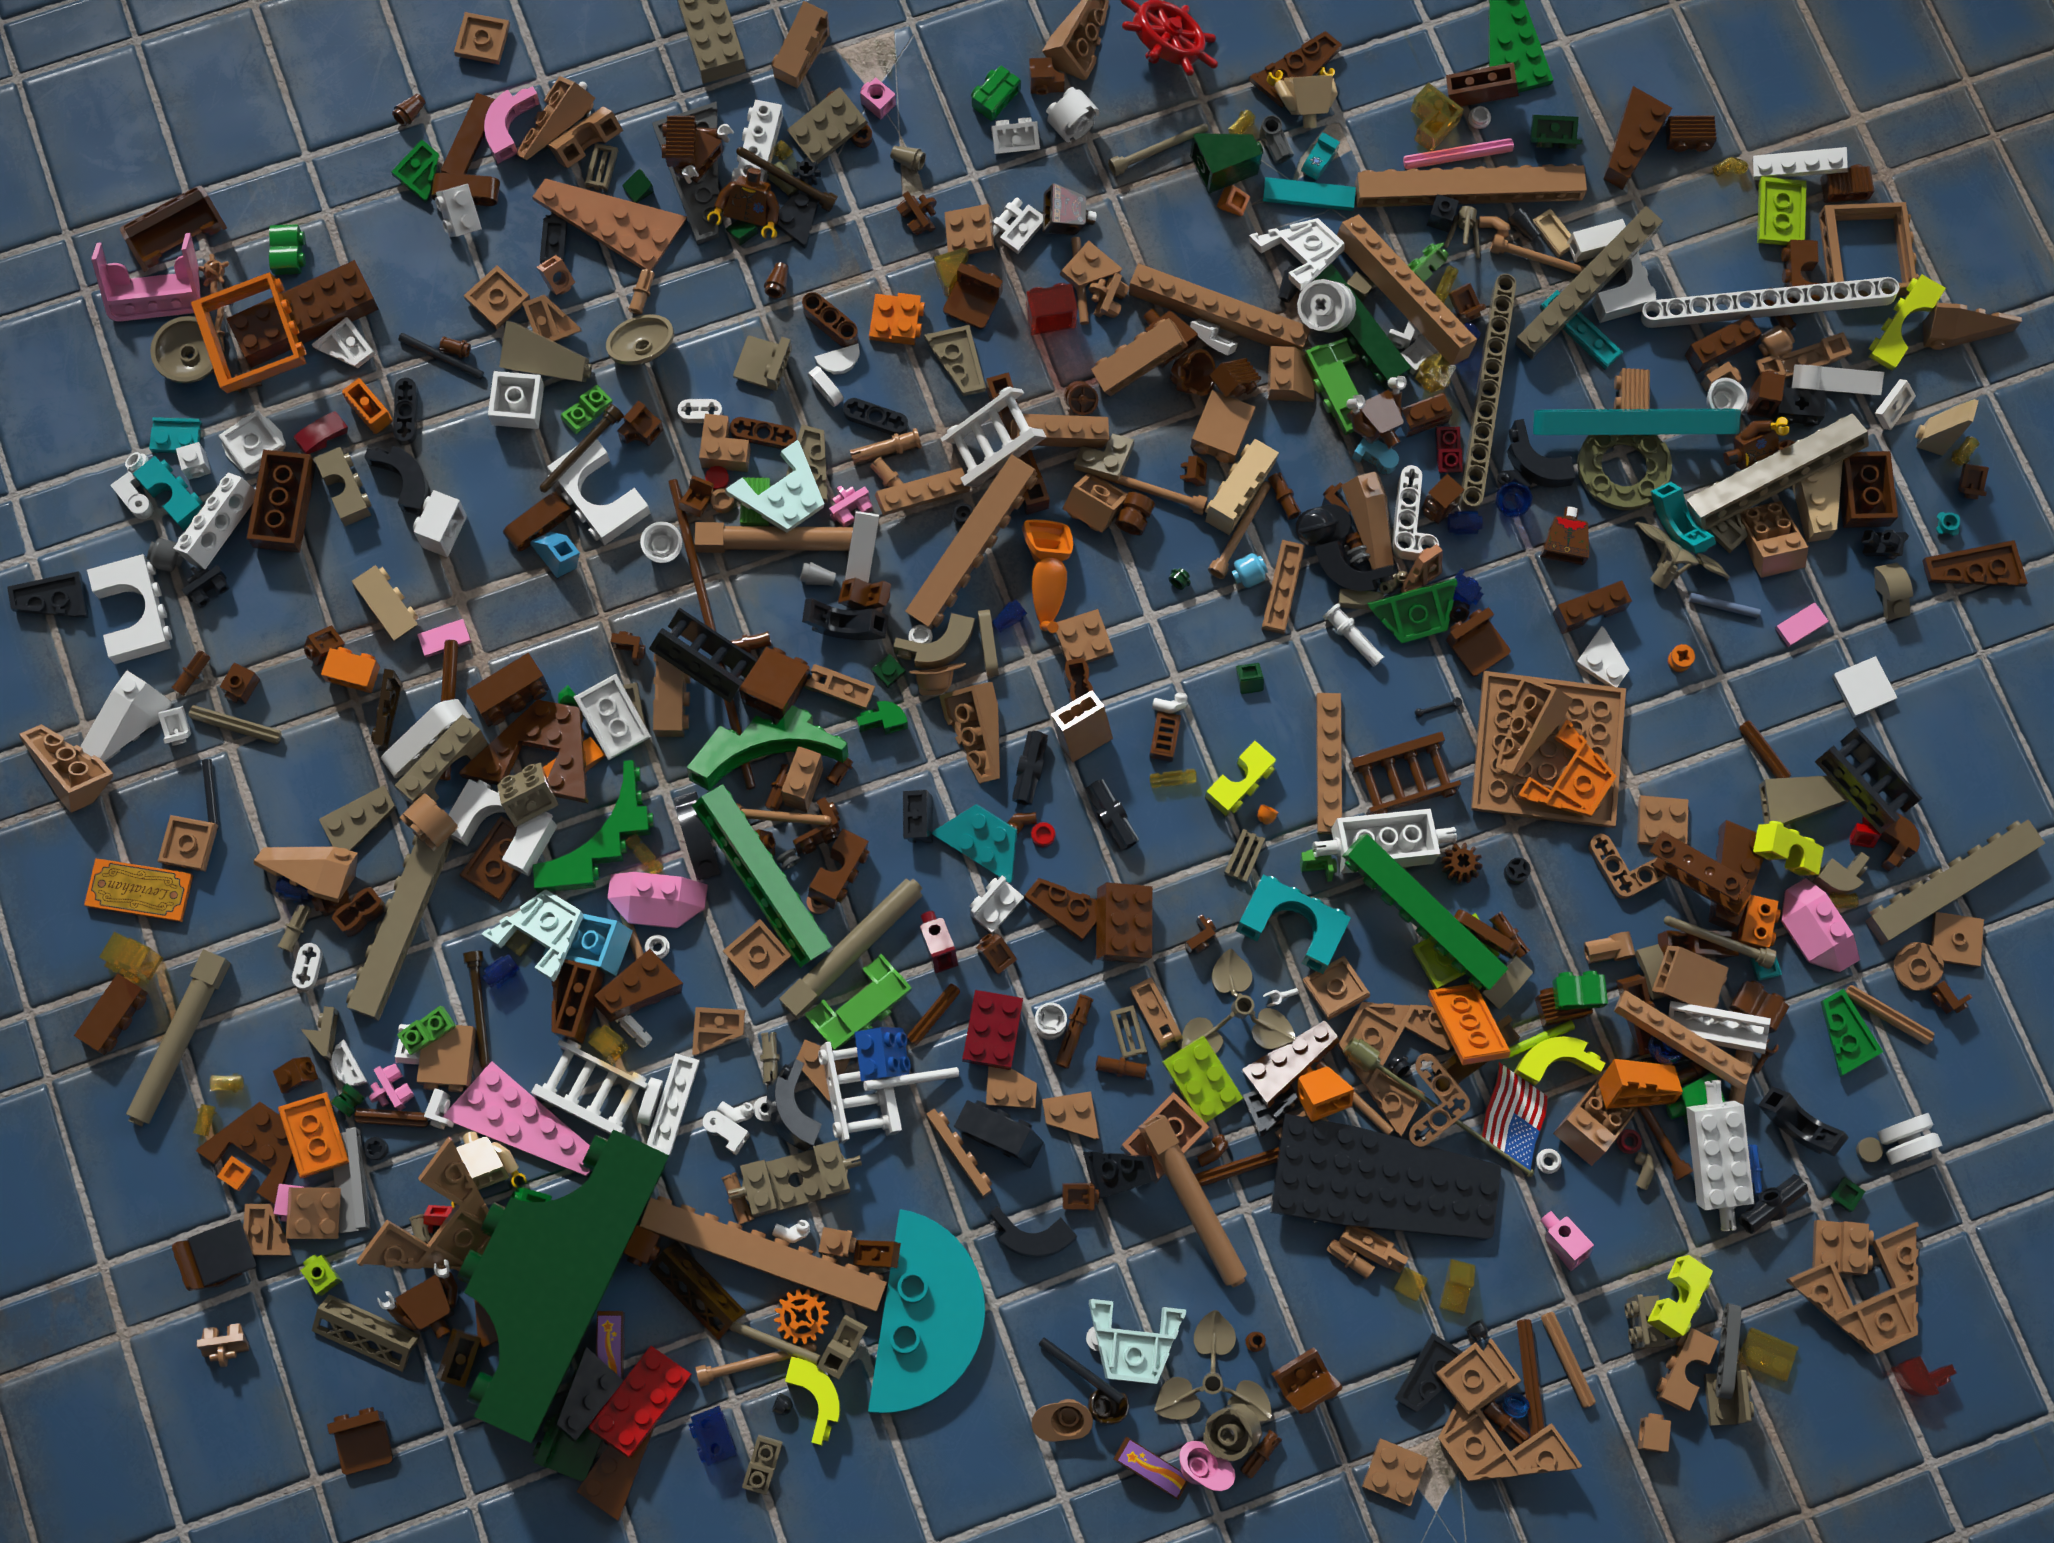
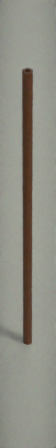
[668,479,756,790]

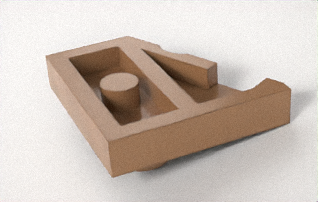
[1059,240,1122,289]
[522,295,582,342]
[692,1007,746,1055]
[796,1040,850,1103]
[986,1067,1037,1109]
[1042,1091,1099,1140]
[243,1204,292,1256]

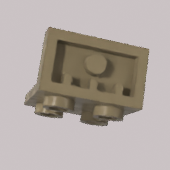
[733,335,792,391]
[497,763,559,827]
[1624,1294,1666,1349]
[1704,1370,1754,1426]

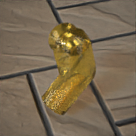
[1712,157,1748,177]

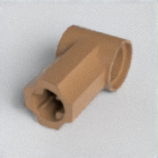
[1584,931,1636,964]

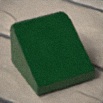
[622,169,654,203]
[726,220,758,246]
[1236,663,1264,694]

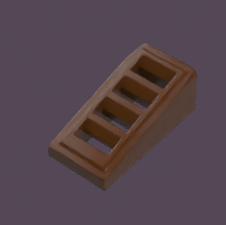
[1149,711,1181,762]

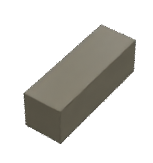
[1338,589,1384,610]

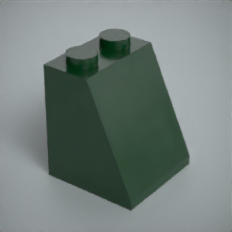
[1190,133,1264,194]

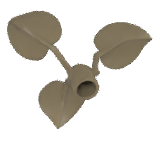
[1634,522,1730,589]
[1181,949,1296,1053]
[1154,1310,1271,1422]

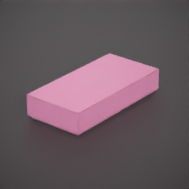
[1775,603,1829,647]
[417,619,472,658]

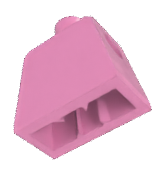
[1540,1211,1594,1271]

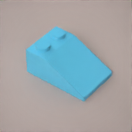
[543,914,633,976]

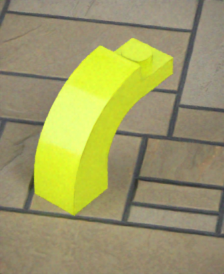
[1514,1036,1605,1086]
[785,1357,840,1446]

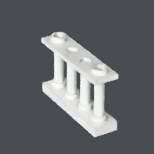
[941,387,1046,487]
[531,1039,648,1135]
[818,1042,902,1144]

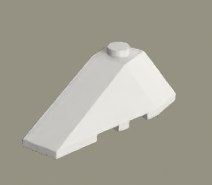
[80,671,173,763]

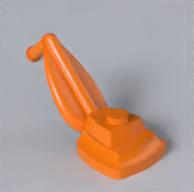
[1022,520,1073,633]

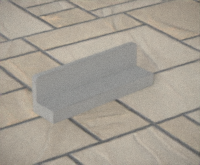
[333,1127,371,1234]

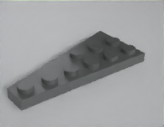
[652,101,719,245]

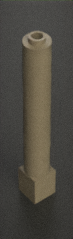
[779,879,923,1020]
[126,949,231,1127]

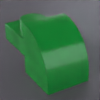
[856,701,908,735]

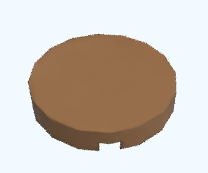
[1894,942,1944,991]

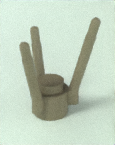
[1444,206,1480,259]

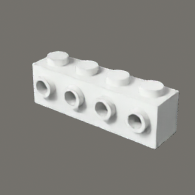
[732,100,783,182]

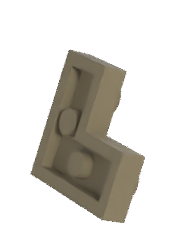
[1074,434,1135,481]

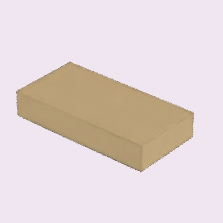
[1533,208,1571,257]

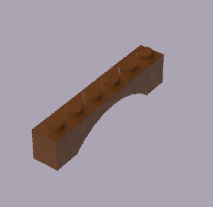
[986,372,1050,515]

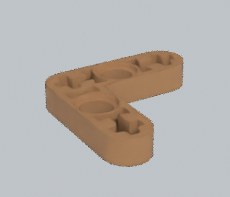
[1588,834,1668,899]
[1409,1053,1470,1147]

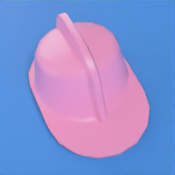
[1179,1441,1235,1491]

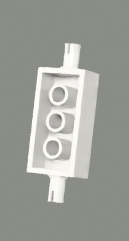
[1313,809,1457,874]
[1686,1080,1754,1231]

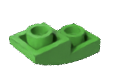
[561,385,613,434]
[397,1006,456,1055]

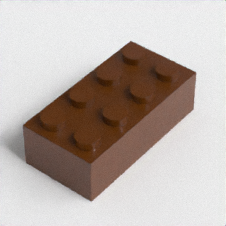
[247,449,316,553]

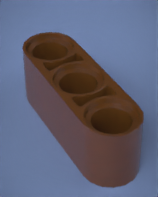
[431,173,500,206]
[802,292,858,348]
[503,492,572,552]

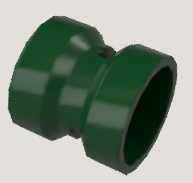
[331,1083,366,1118]

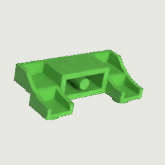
[1305,337,1359,436]
[804,953,912,1050]

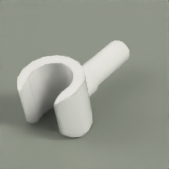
[1263,988,1299,1007]

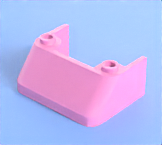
[91,233,201,321]

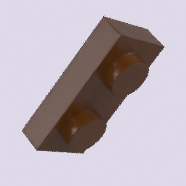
[853,1240,901,1269]

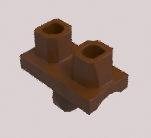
[896,191,937,235]

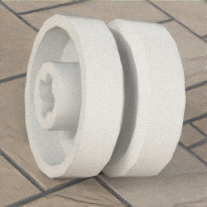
[1297,279,1356,333]
[1877,1113,1943,1165]

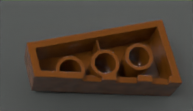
[1603,86,1672,190]
[1709,820,1764,931]

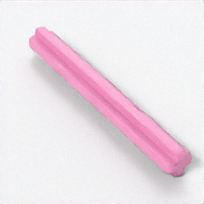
[1403,138,1514,169]

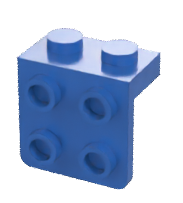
[855,1027,911,1081]

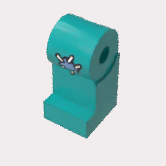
[1301,132,1340,180]

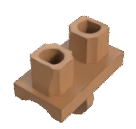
[1089,273,1129,318]
[197,1323,249,1367]

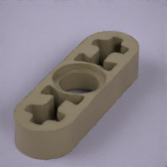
[978,609,999,677]

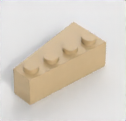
[1205,439,1279,535]

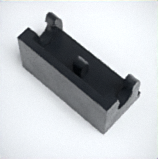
[903,790,933,843]

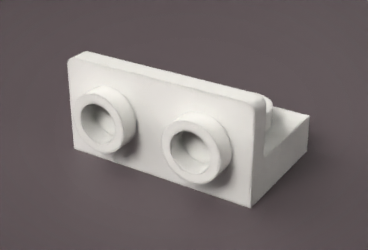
[991,117,1040,154]
[970,875,1024,934]

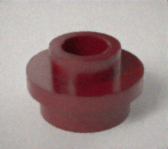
[1617,1129,1642,1154]

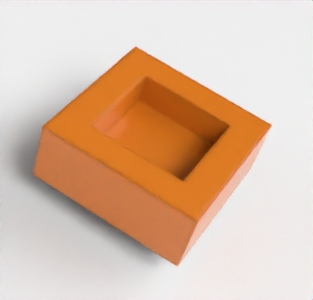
[217,1156,254,1191]

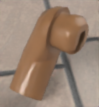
[1478,216,1511,238]

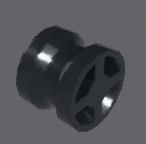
[1503,857,1531,885]

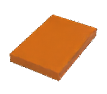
[278,1092,349,1179]

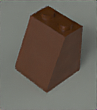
[739,647,810,720]

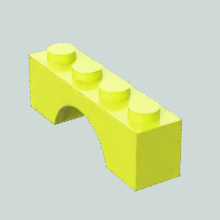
[1869,274,1946,371]

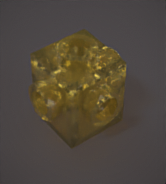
[1415,353,1456,393]

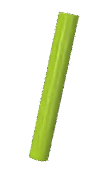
[1508,1020,1575,1058]

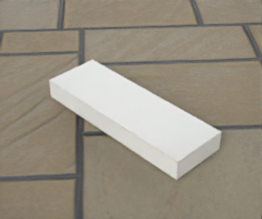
[845,511,879,583]

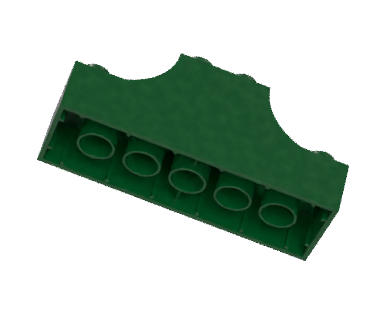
[457,1129,669,1443]

